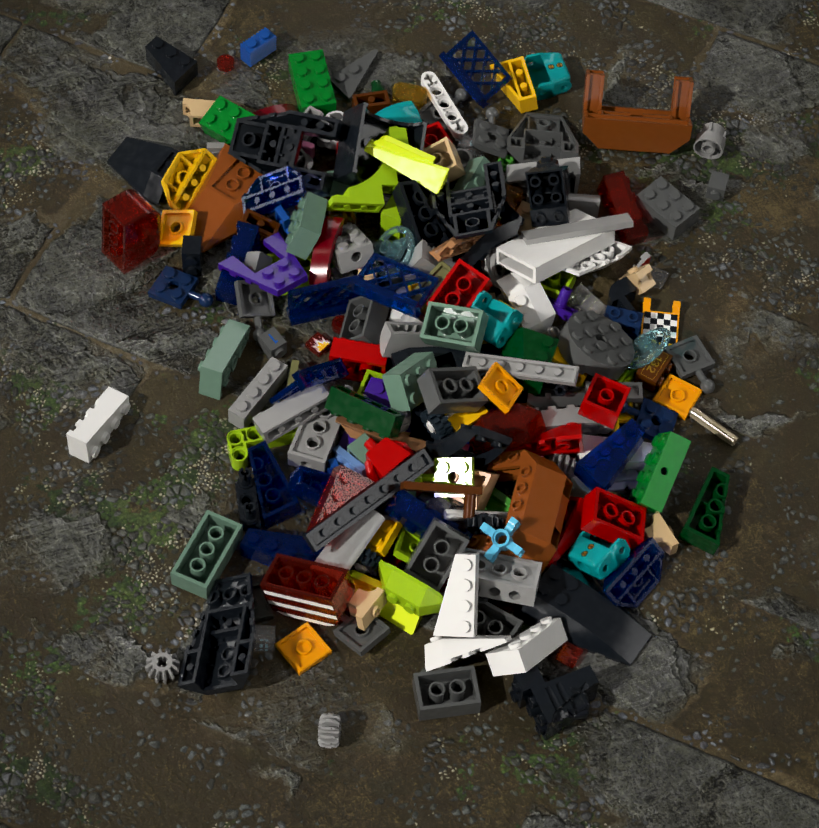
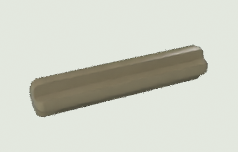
[688,407,738,446]

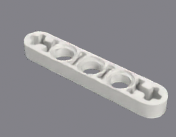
[421,71,468,140]

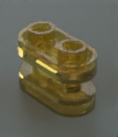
[392,82,427,111]

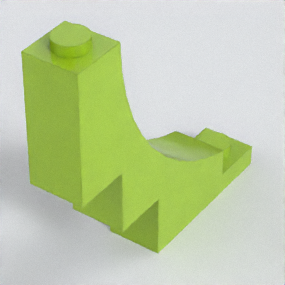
[327,126,409,213]

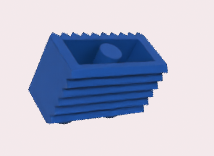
[240,27,277,67]

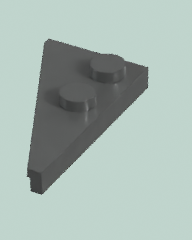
[330,49,378,103]

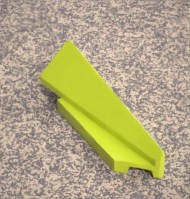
[364,135,450,194]
[332,570,423,635]

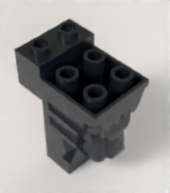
[525,156,571,228]
[510,665,599,741]

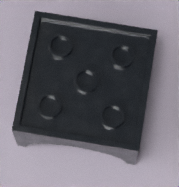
[333,102,427,198]

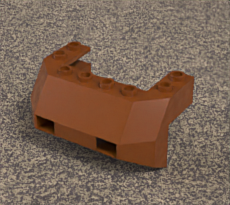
[582,69,694,154]
[466,449,573,574]

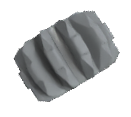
[548,453,579,480]
[145,648,180,684]
[318,713,341,749]

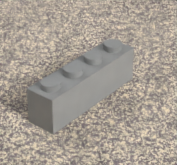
[228,357,288,429]
[252,380,329,444]

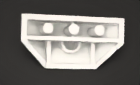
[496,272,556,333]

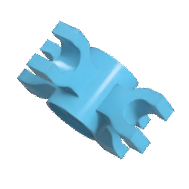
[480,517,525,563]

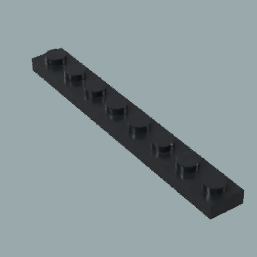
[302,448,435,552]

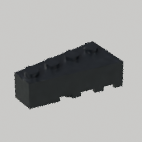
[392,180,450,251]

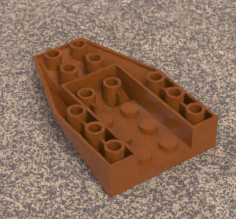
[174,143,284,253]

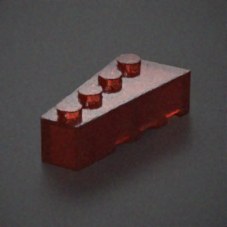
[597,170,649,246]
[303,464,375,546]

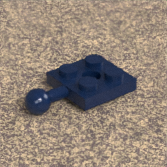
[148,266,214,309]
[621,397,678,441]

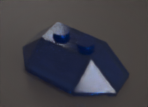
[241,165,306,214]
[603,537,664,608]

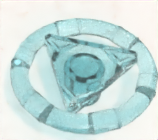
[373,225,415,277]
[628,327,671,369]

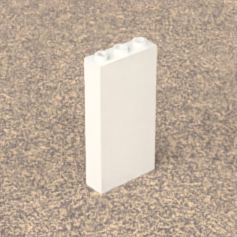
[496,208,615,284]

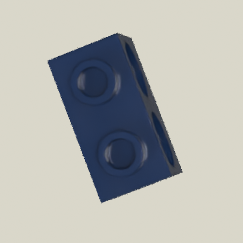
[604,305,644,341]

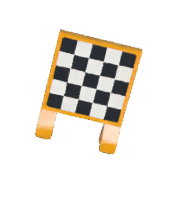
[640,297,681,347]

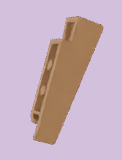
[429,222,498,262]
[335,416,427,453]

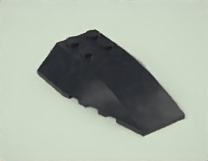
[518,559,652,666]
[178,573,256,695]

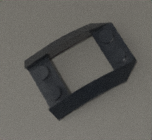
[447,201,525,267]
[425,424,512,469]

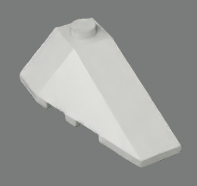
[563,241,632,276]
[424,635,512,671]

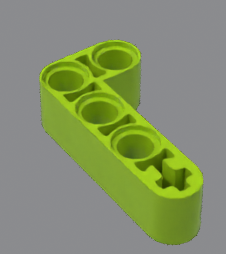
[227,426,298,471]

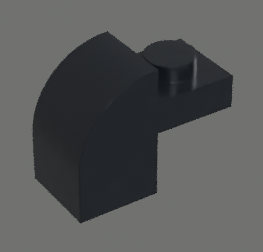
[607,277,637,311]

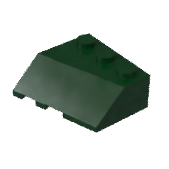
[502,327,559,396]

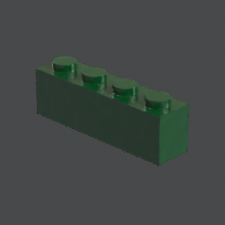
[324,385,405,439]

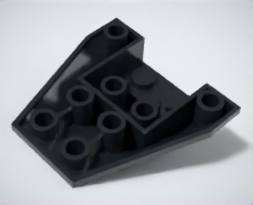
[107,137,189,205]

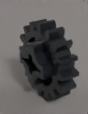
[465,513,506,535]

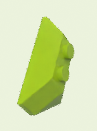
[378,560,444,616]

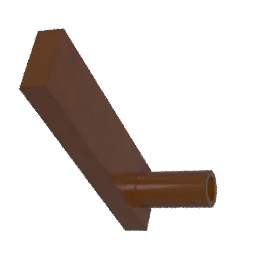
[400,481,483,519]

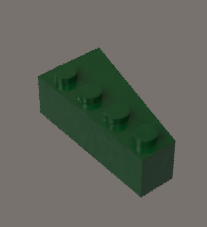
[678,466,730,555]

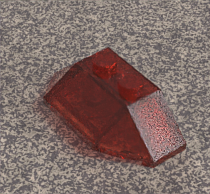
[469,403,546,454]

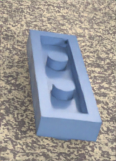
[332,445,370,486]

